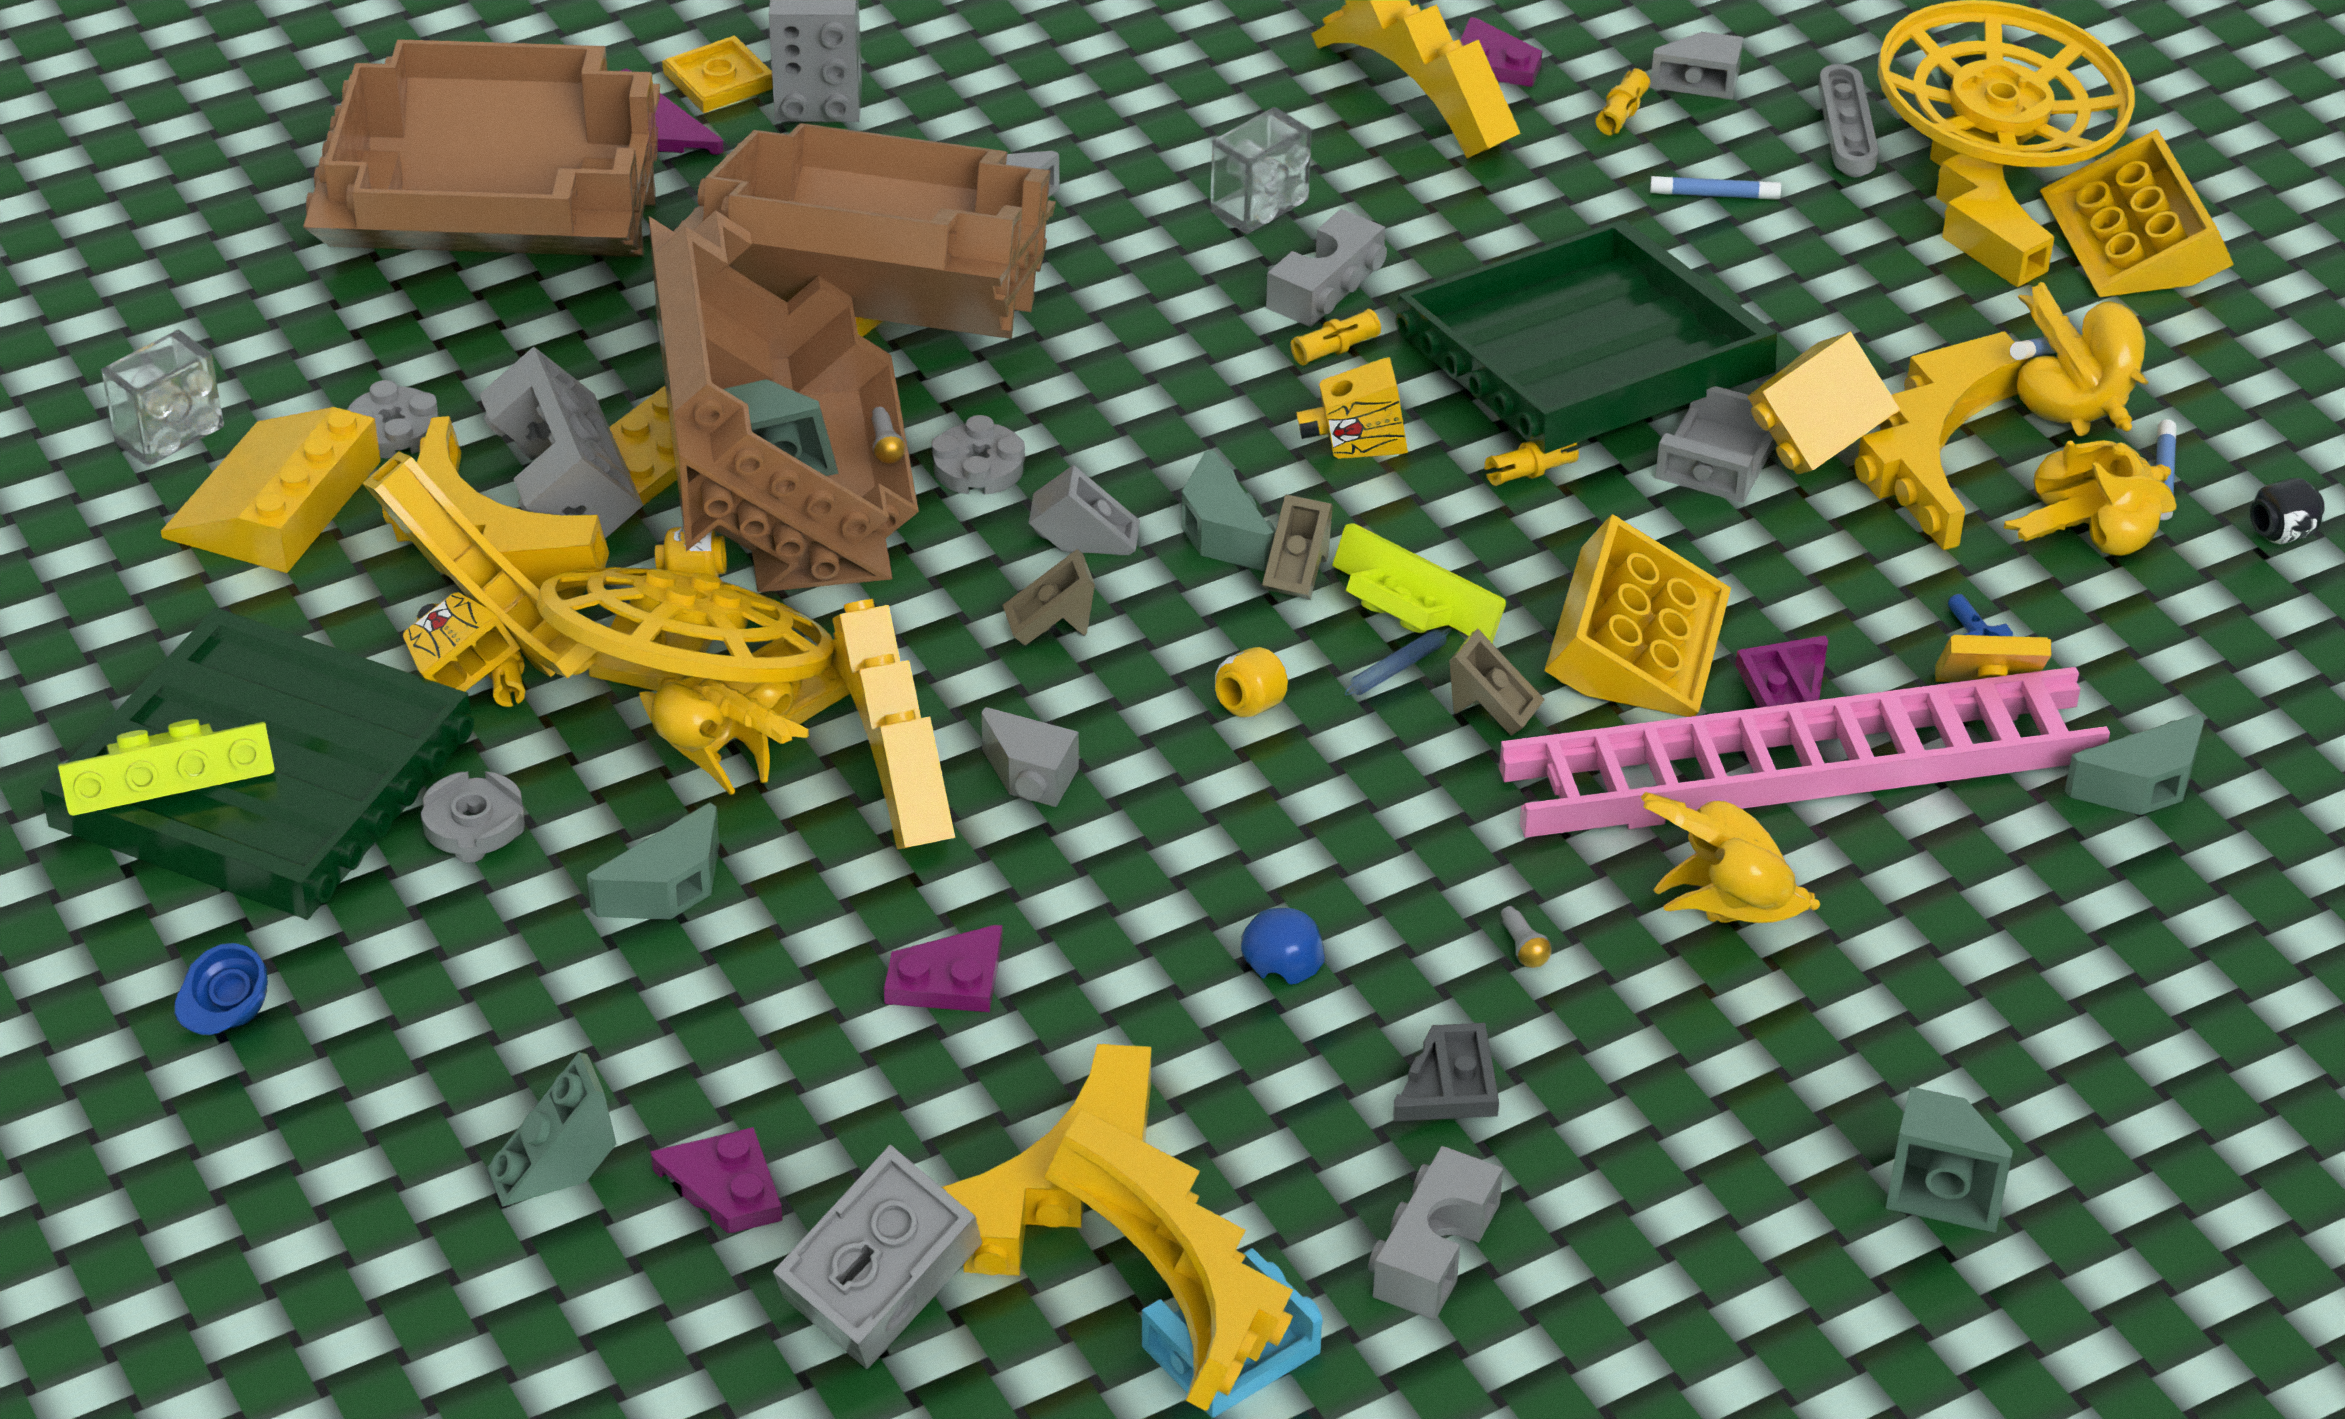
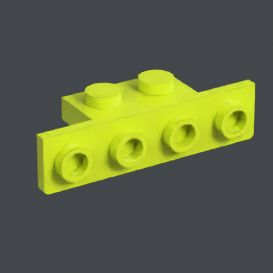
[1332,523,1506,643]
[58,719,275,816]

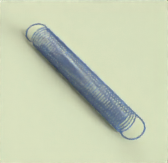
[1345,628,1451,696]

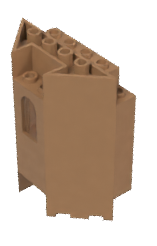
[303,39,660,257]
[674,123,1056,339]
[649,210,919,592]

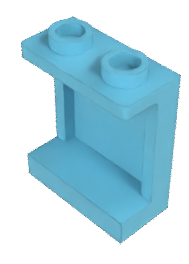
[1142,1248,1323,1419]

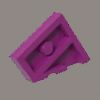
[1735,635,1828,708]
[884,925,1003,1012]
[650,1127,783,1234]

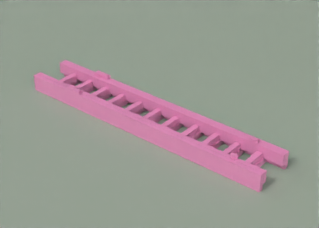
[1499,667,2110,838]

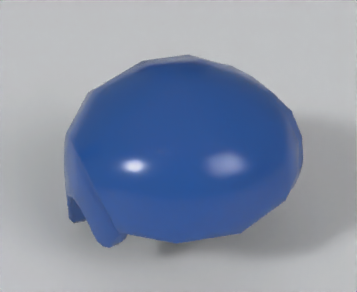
[1241,908,1325,984]

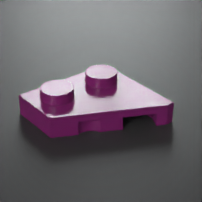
[1460,17,1542,87]

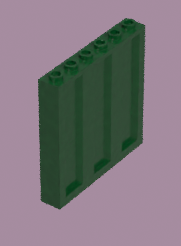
[1395,219,1777,454]
[40,607,474,920]

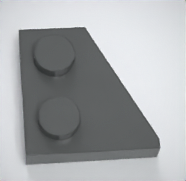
[1393,1023,1499,1122]

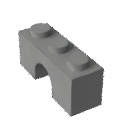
[1266,209,1387,327]
[1368,1146,1503,1320]

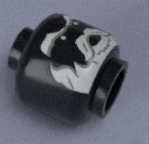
[2250,478,2325,544]

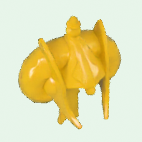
[2017,282,2149,436]
[2003,440,2177,556]
[639,675,809,795]
[1640,792,1820,923]

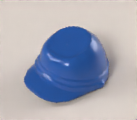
[174,943,268,1035]

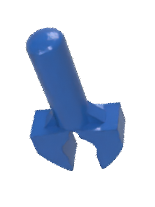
[1948,594,2013,636]

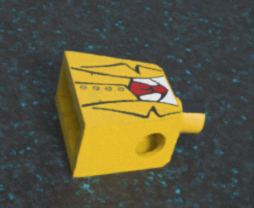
[1296,357,1408,459]
[403,592,520,692]

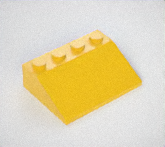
[2040,129,2234,297]
[161,407,381,573]
[1544,514,1731,717]

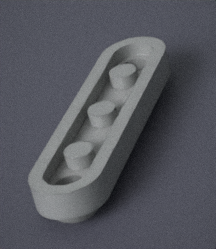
[1818,64,1878,177]

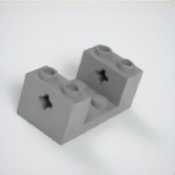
[479,347,643,538]

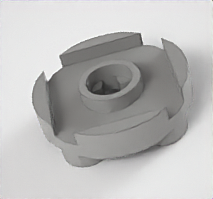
[347,380,438,458]
[932,415,1025,494]
[421,771,525,863]

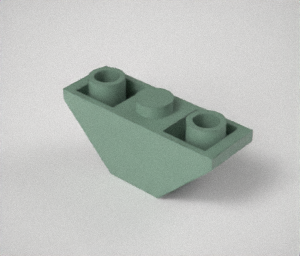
[1181,450,1276,571]
[2065,713,2205,815]
[587,802,719,920]
[487,1052,617,1207]

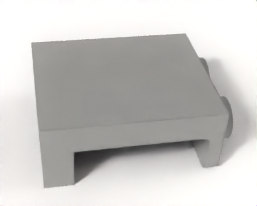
[1655,386,1776,503]

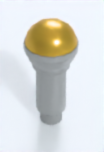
[871,407,906,464]
[1501,906,1551,968]

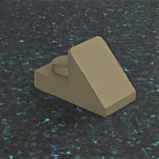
[1262,494,1333,600]
[1003,549,1095,646]
[1449,628,1545,736]

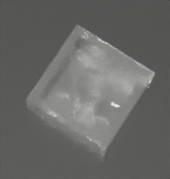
[1211,107,1311,234]
[101,329,224,467]

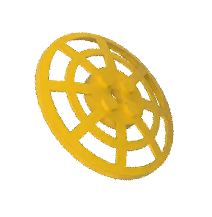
[1878,0,2135,167]
[537,567,834,683]

